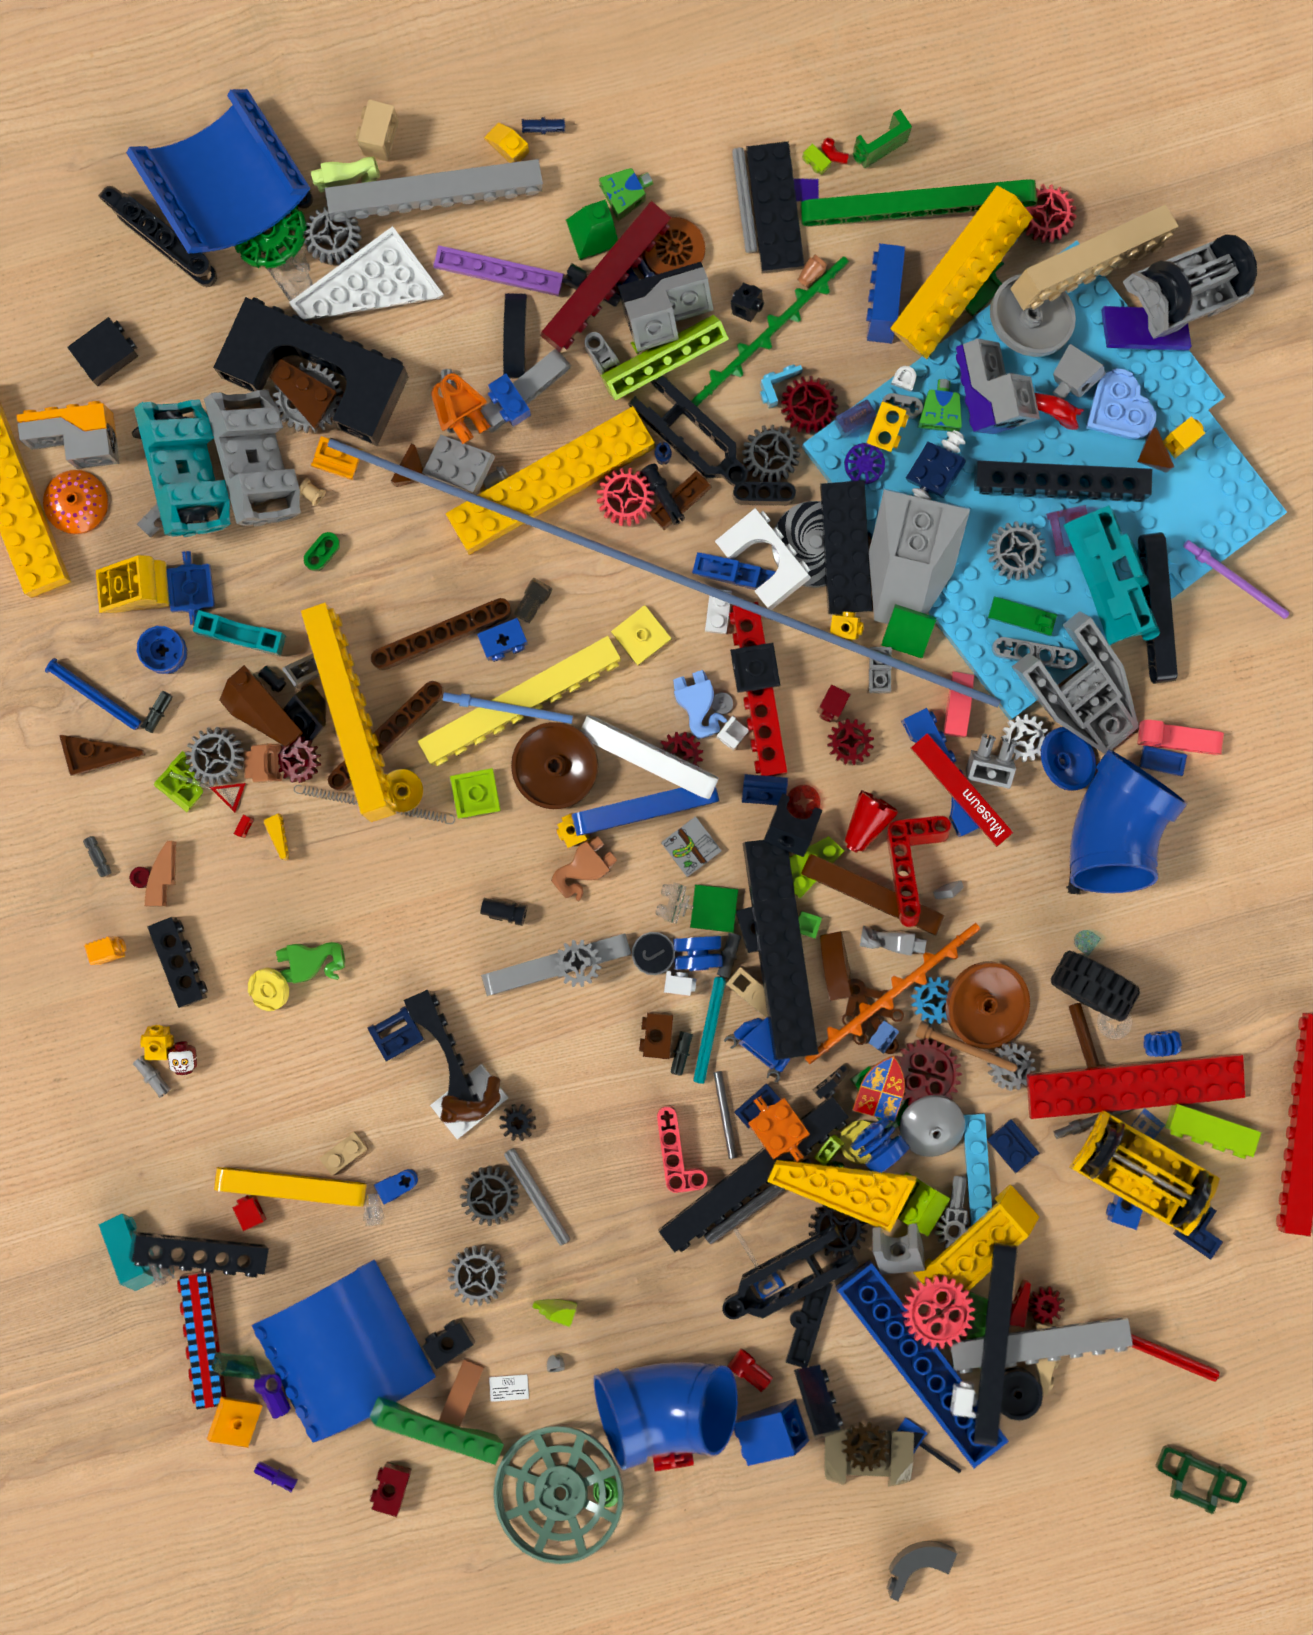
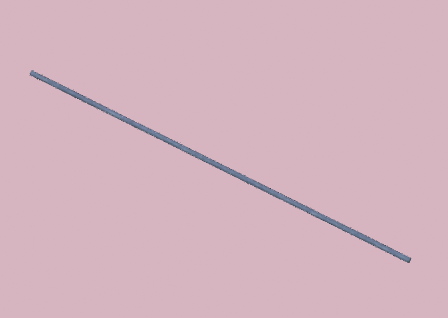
[328,439,1001,708]

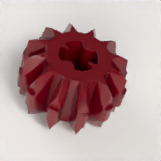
[1028,1286,1065,1324]

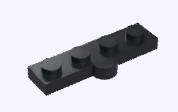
[785,1282,833,1368]

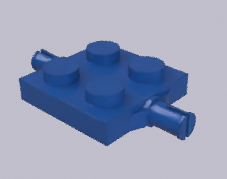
[167,551,215,625]

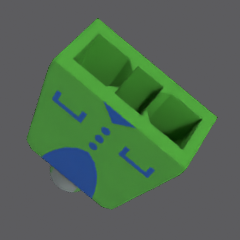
[599,168,653,221]
[918,379,962,432]

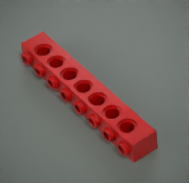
[729,602,787,776]

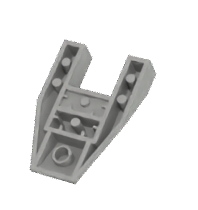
[1012,611,1139,754]

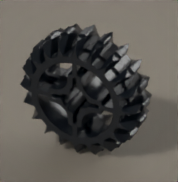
[808,1204,868,1258]

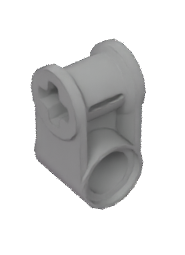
[585,332,620,375]

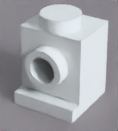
[664,971,697,996]
[950,1381,977,1418]

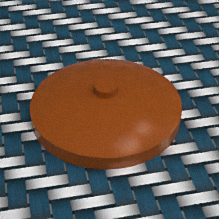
[945,961,1030,1049]

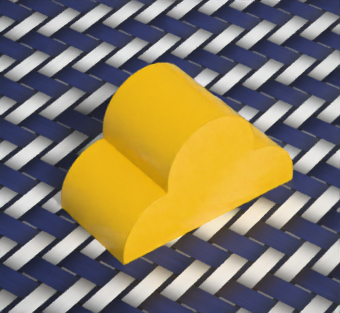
[96,555,170,613]

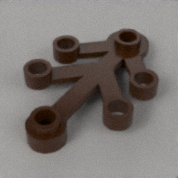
[842,979,904,1054]

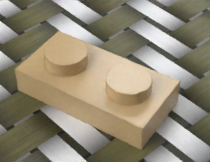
[319,1132,368,1176]

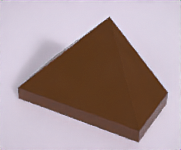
[1137,427,1175,473]
[391,443,424,487]

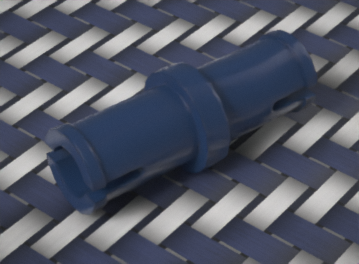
[522,117,565,135]
[655,442,672,465]

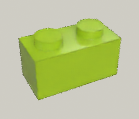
[802,143,831,175]
[815,1135,845,1166]

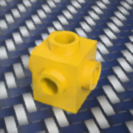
[830,611,864,641]
[556,813,591,848]
[140,1025,174,1060]

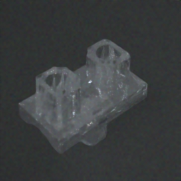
[656,883,694,924]

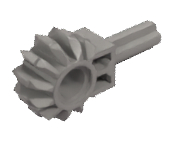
[934,1176,971,1248]

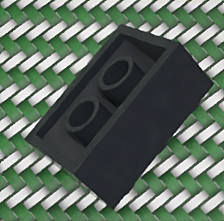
[794,1364,843,1440]

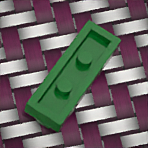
[987,596,1057,636]

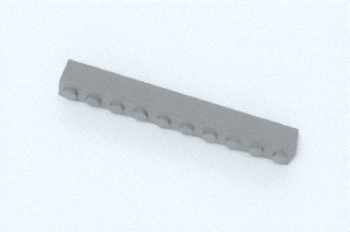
[325,159,543,222]

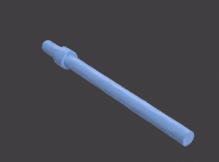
[443,692,573,724]

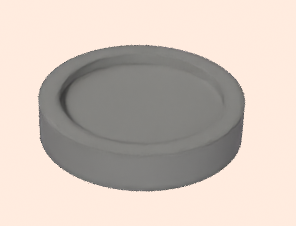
[712,692,733,714]

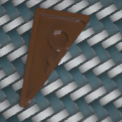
[59,735,145,776]

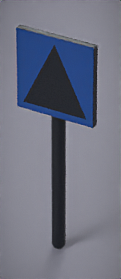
[897,1417,961,1473]

